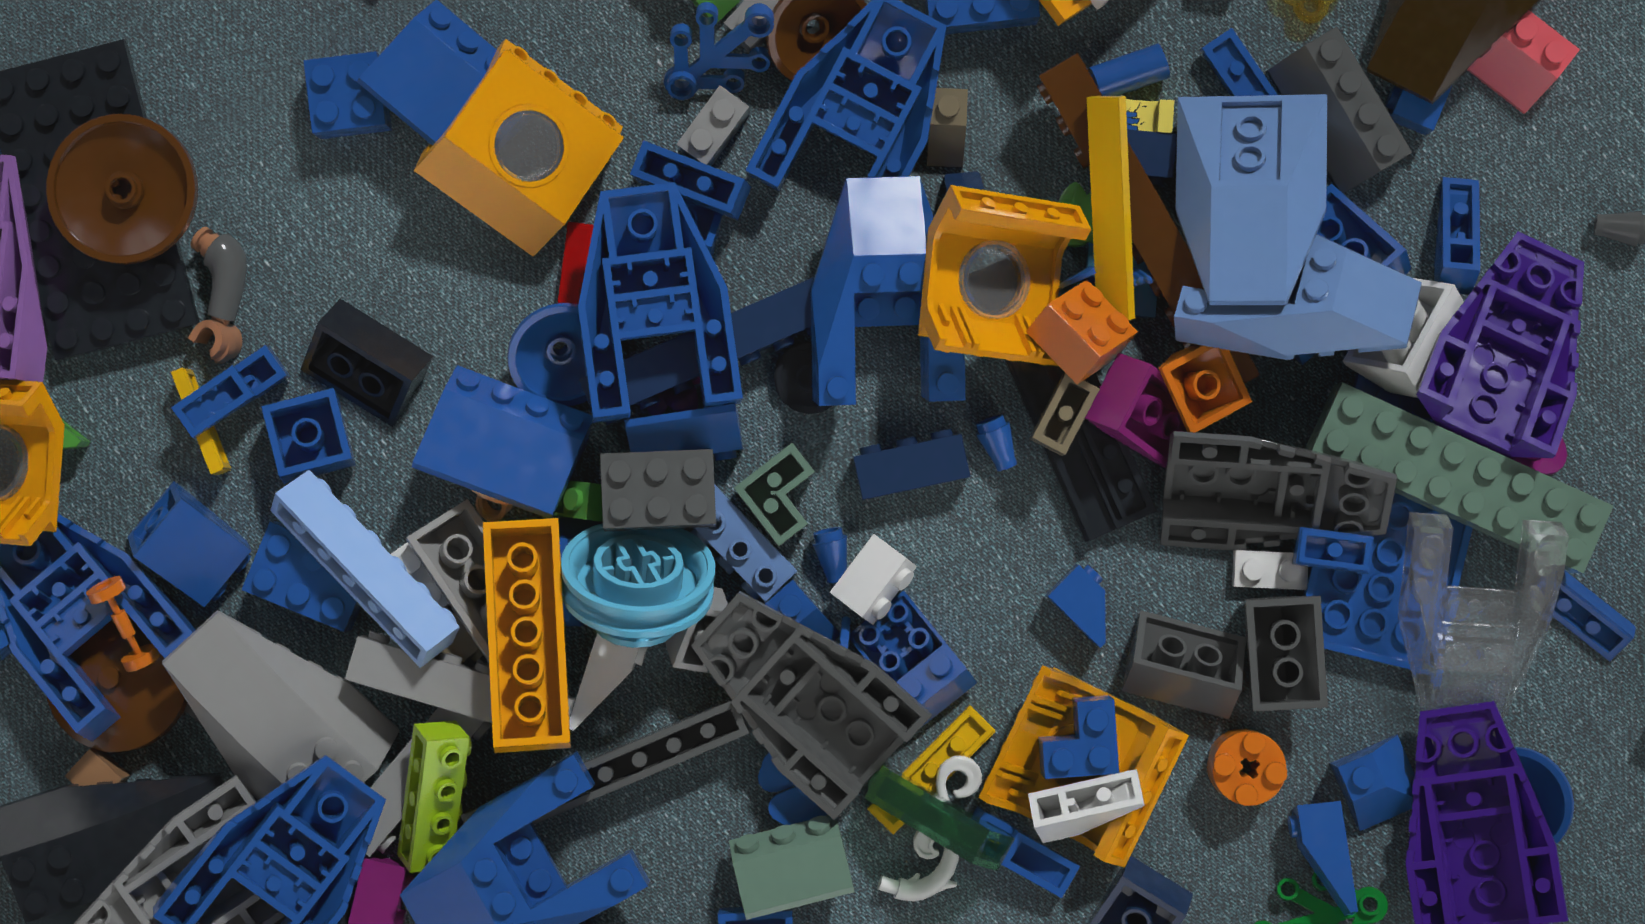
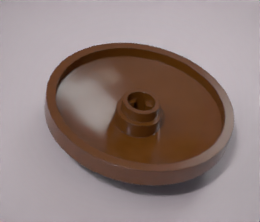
[46,114,198,264]
[46,612,188,752]

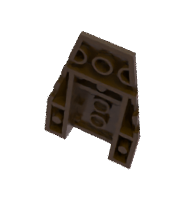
[1367,0,1541,104]

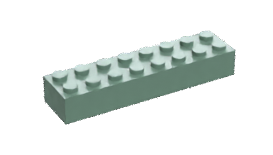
[1305,382,1614,574]

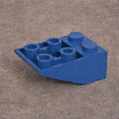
[849,591,977,727]

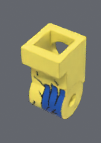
[1126,99,1175,134]

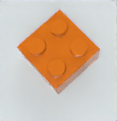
[1026,280,1138,385]

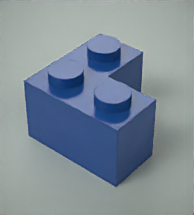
[1038,695,1119,779]

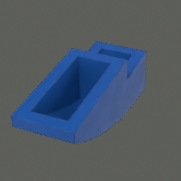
[960,806,1080,898]

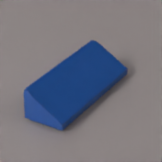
[1523,562,1636,662]

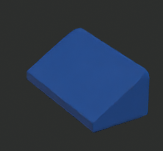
[1292,527,1374,574]

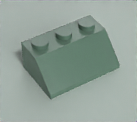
[729,815,855,920]

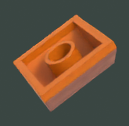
[1158,344,1252,433]

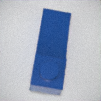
[171,345,290,438]

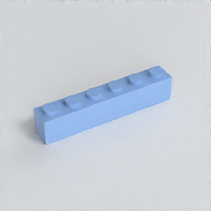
[270,470,460,668]

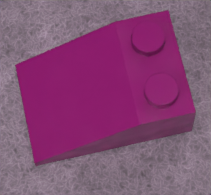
[1085,353,1187,469]

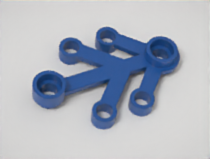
[664,2,774,100]

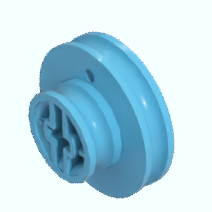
[561,523,715,648]

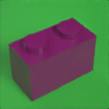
[348,854,415,924]

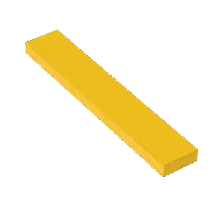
[1087,96,1135,320]

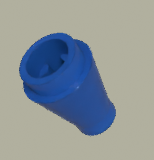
[976,414,1018,471]
[811,527,847,583]

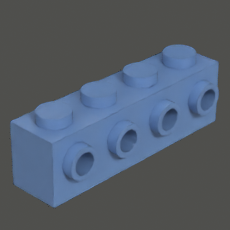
[690,484,798,602]

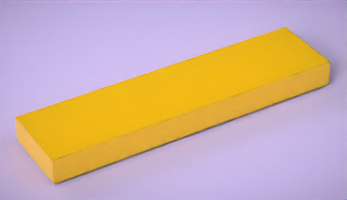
[867,704,996,835]

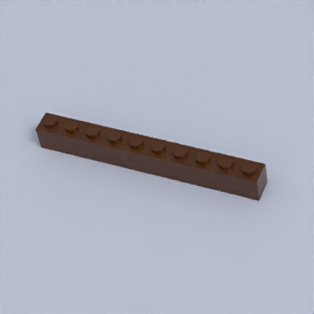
[1037,53,1260,384]

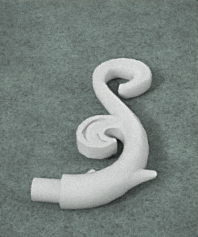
[877,756,982,901]

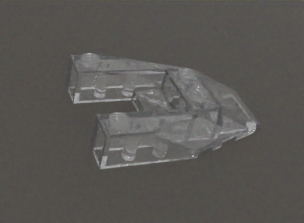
[1398,512,1569,720]

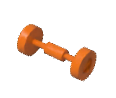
[86,576,160,672]

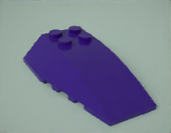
[1416,231,1584,458]
[1406,701,1569,924]

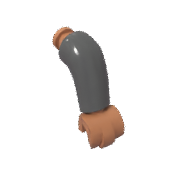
[188,227,247,364]

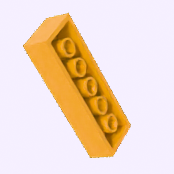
[483,518,571,753]

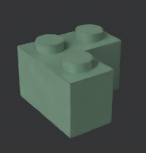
[734,443,815,546]

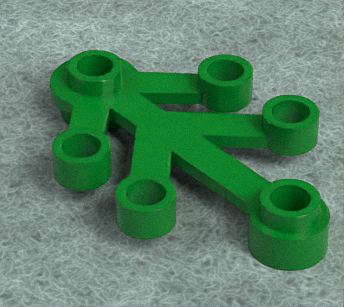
[1254,872,1388,924]

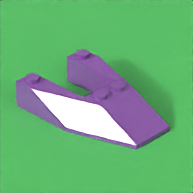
[0,155,47,382]

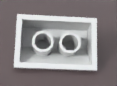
[1343,278,1464,398]

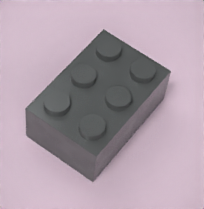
[600,449,716,532]

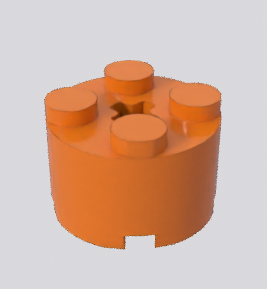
[1207,729,1287,806]

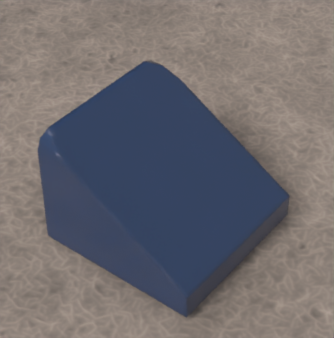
[944,171,984,195]

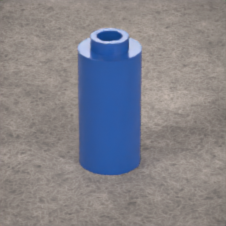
[1088,43,1170,96]

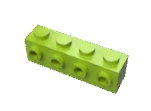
[397,720,472,873]

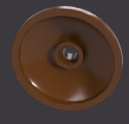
[766,0,867,81]

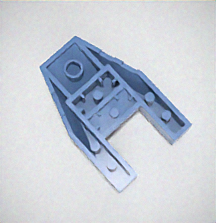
[1174,234,1422,360]

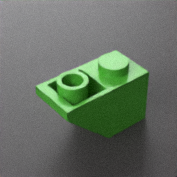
[553,481,603,522]

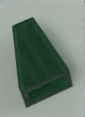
[865,766,1015,871]

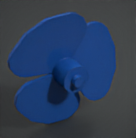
[758,752,828,825]

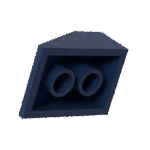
[1087,856,1193,924]

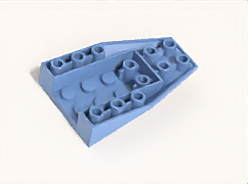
[1176,94,1327,305]

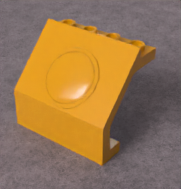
[978,665,1189,868]

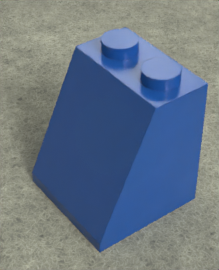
[127,481,252,607]

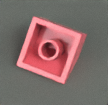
[1467,10,1580,114]

